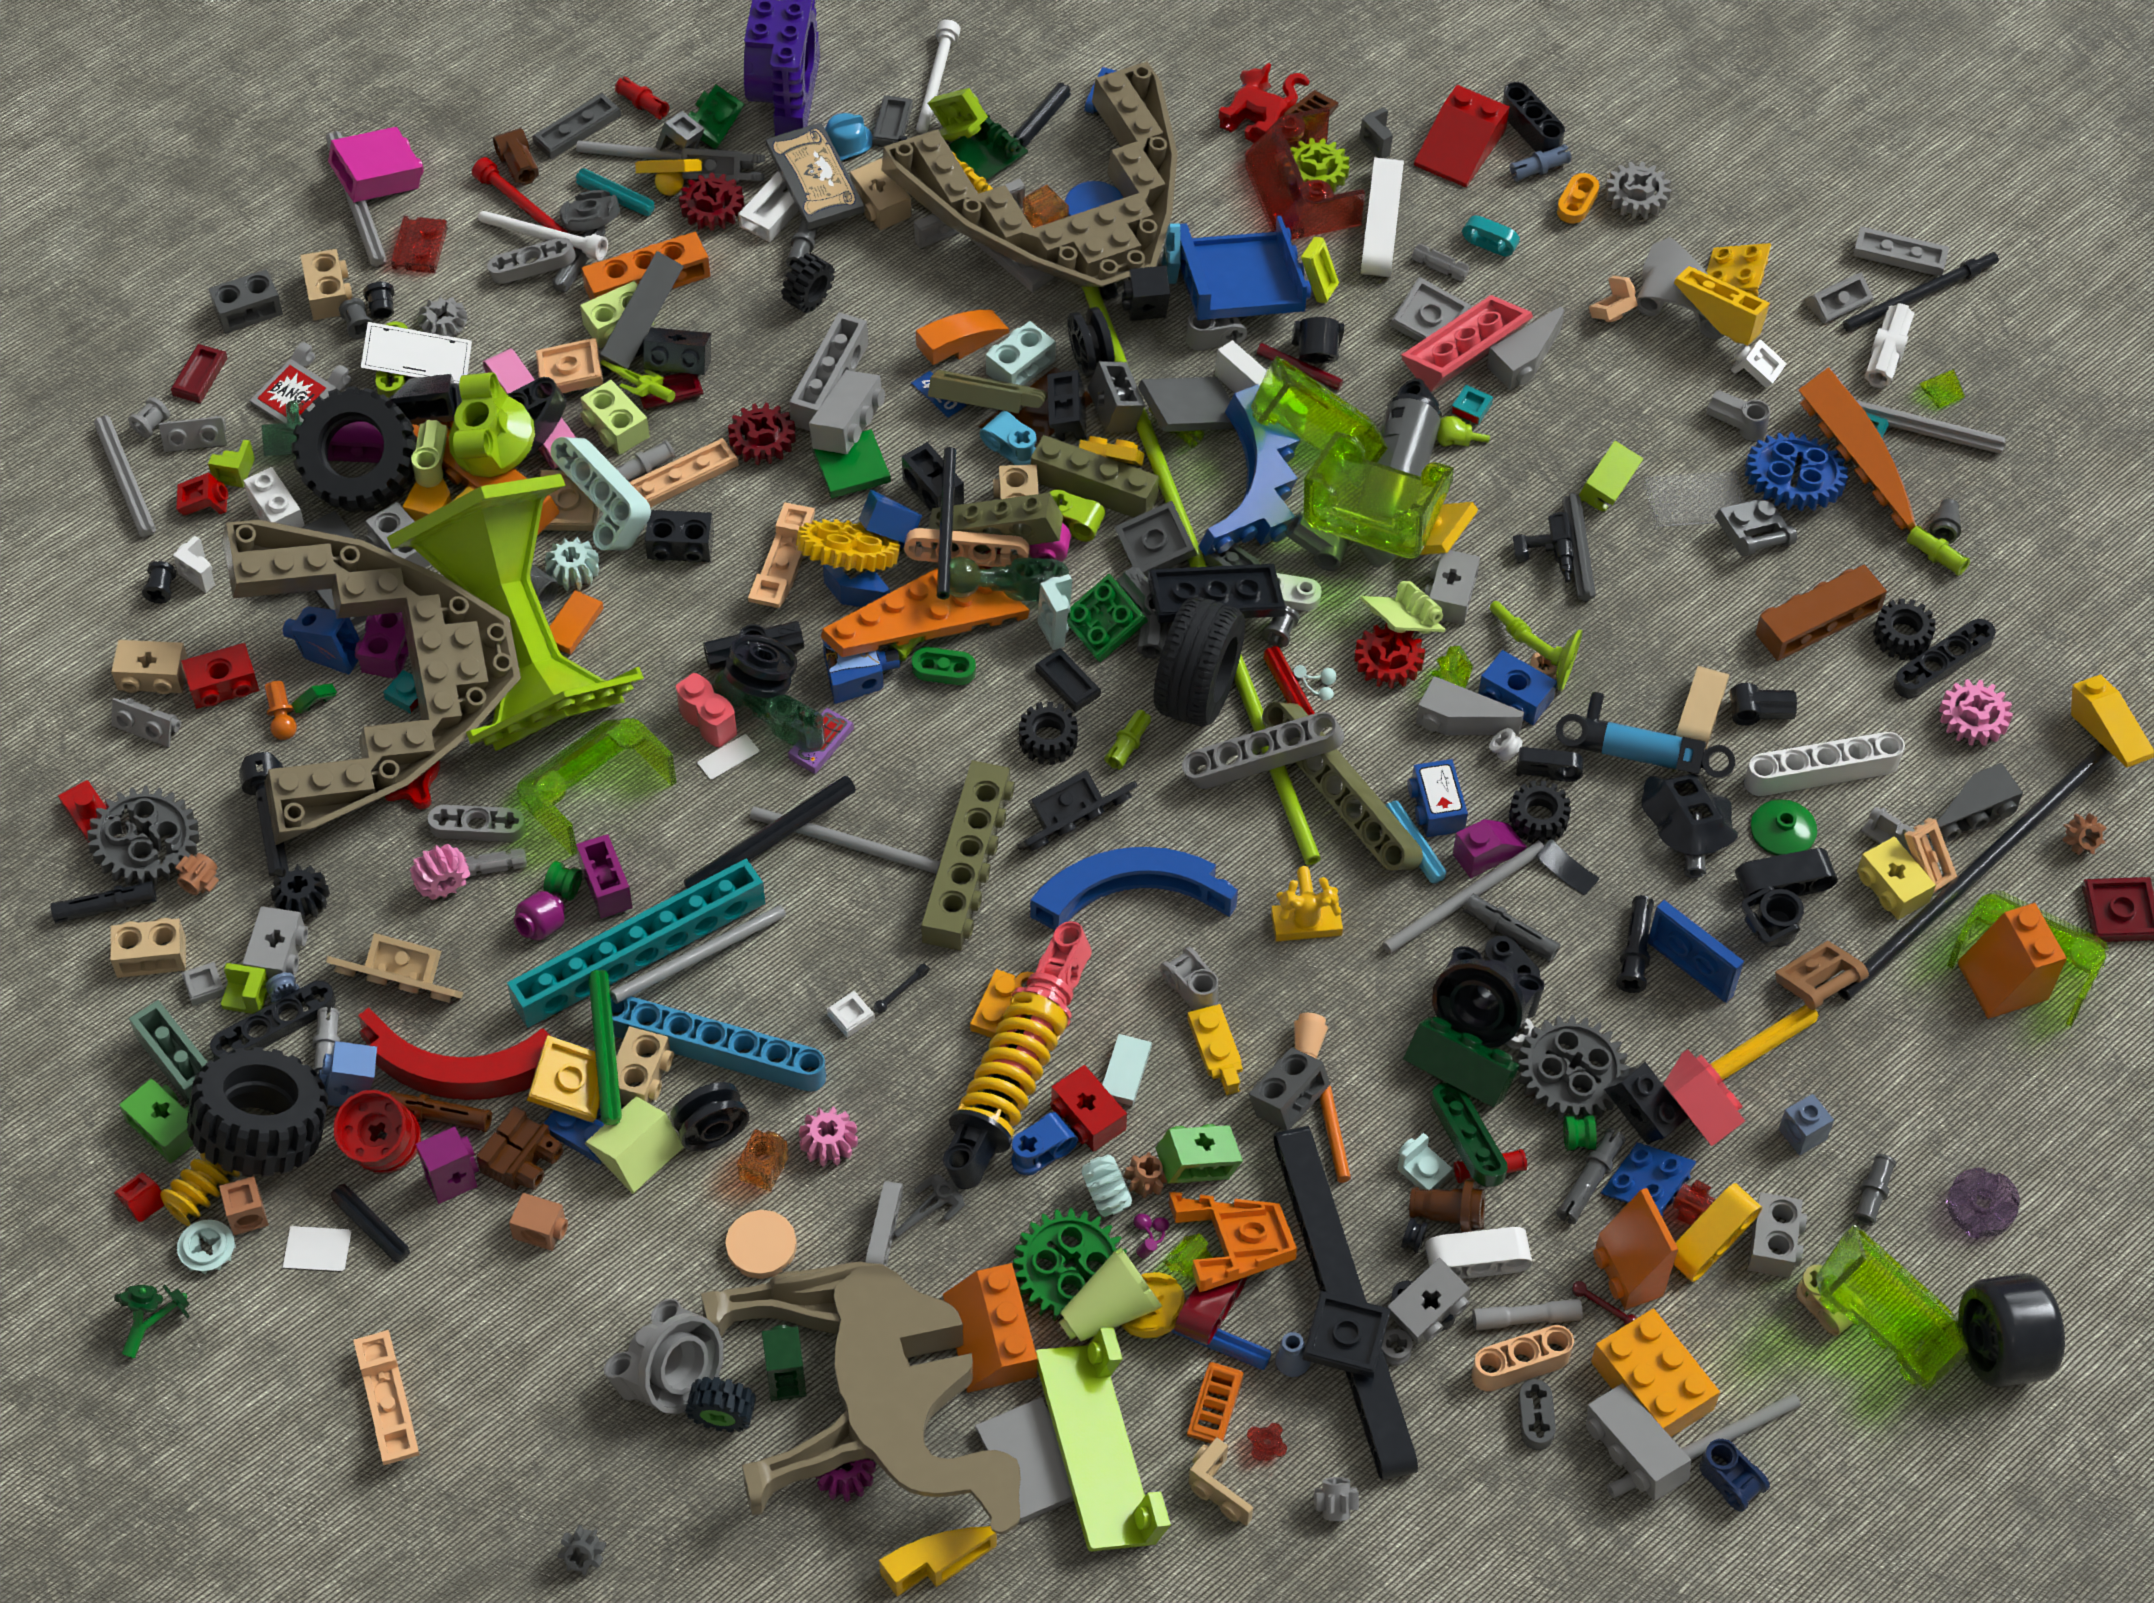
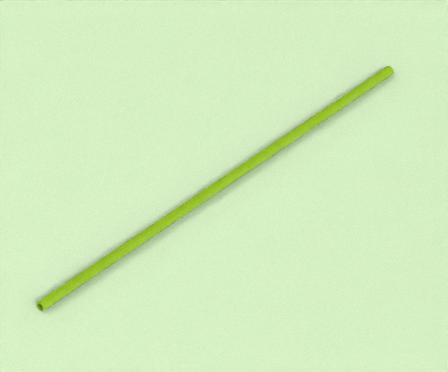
[1082,286,1321,865]

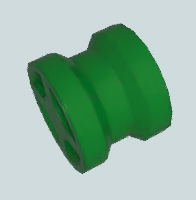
[543,861,583,901]
[1563,1115,1597,1151]

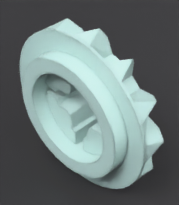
[177,1220,236,1275]

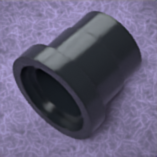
[363,281,395,319]

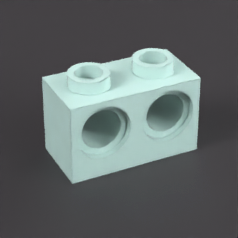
[986,321,1056,385]

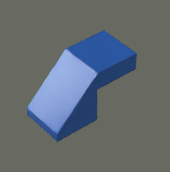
[823,564,890,607]

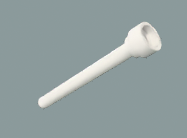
[916,20,961,135]
[478,211,608,261]

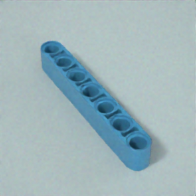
[611,996,826,1092]

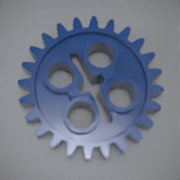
[1745,432,1848,511]

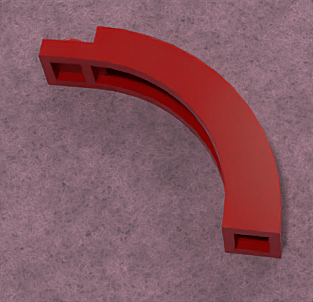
[358,1007,552,1100]

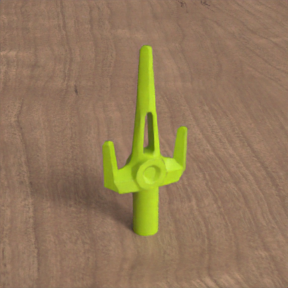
[600,360,675,403]

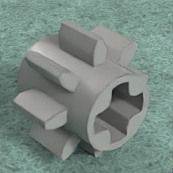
[1314,1477,1359,1521]

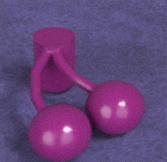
[1133,1213,1170,1259]

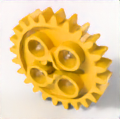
[796,519,900,572]

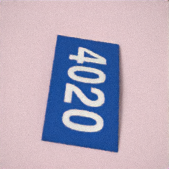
[911,371,967,418]

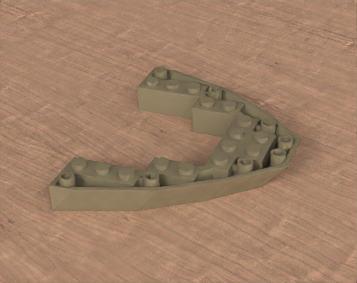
[881,61,1178,287]
[222,520,521,845]

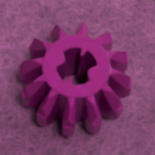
[815,1459,876,1503]

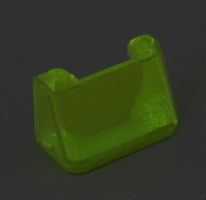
[1303,431,1454,559]

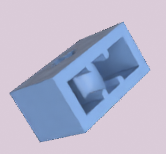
[318,1041,377,1107]

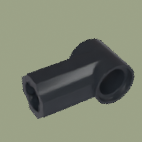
[1730,683,1797,726]

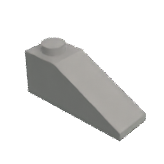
[1487,306,1565,390]
[1416,676,1524,735]

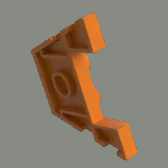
[1168,1192,1297,1292]

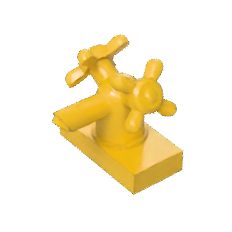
[1271,866,1343,942]

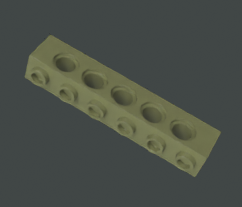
[921,760,1015,951]

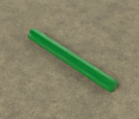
[589,970,622,1125]

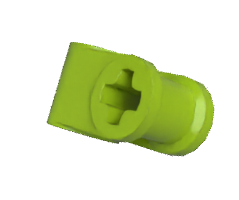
[1048,490,1106,542]

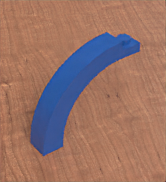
[1030,847,1238,931]

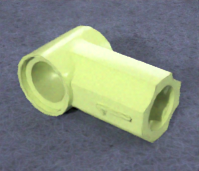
[411,420,448,488]

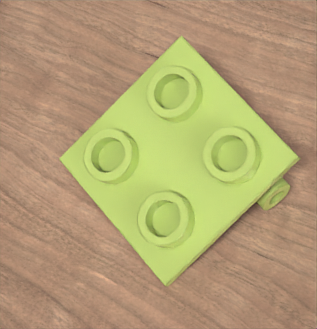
[1360,581,1446,634]

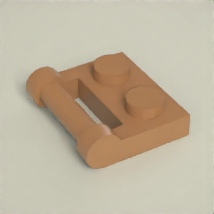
[1775,941,1869,1010]

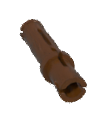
[389,1091,492,1132]

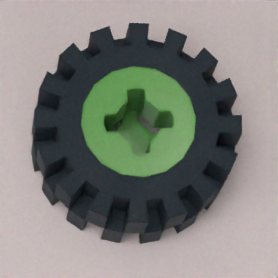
[685,1377,756,1432]

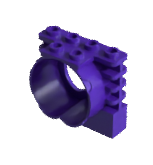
[744,0,820,136]

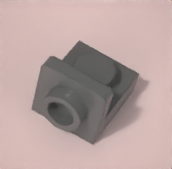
[1359,107,1393,158]

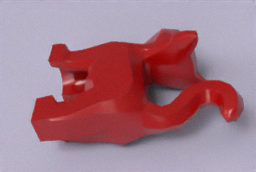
[1218,63,1310,144]

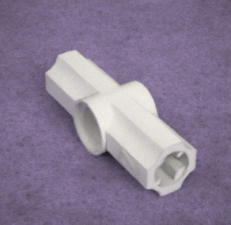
[1865,303,1914,388]

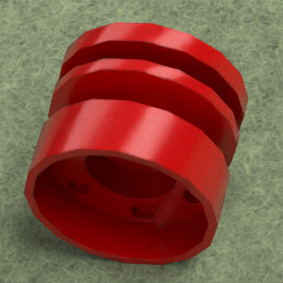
[334,1090,421,1174]

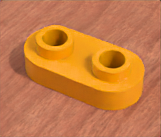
[1557,173,1599,224]

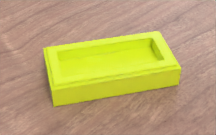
[1301,237,1339,303]

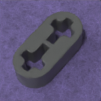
[1518,1379,1556,1450]

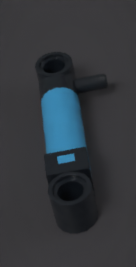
[1556,692,1736,779]

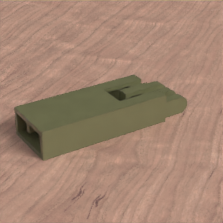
[928,370,1048,413]

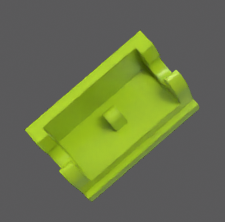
[1578,441,1644,512]

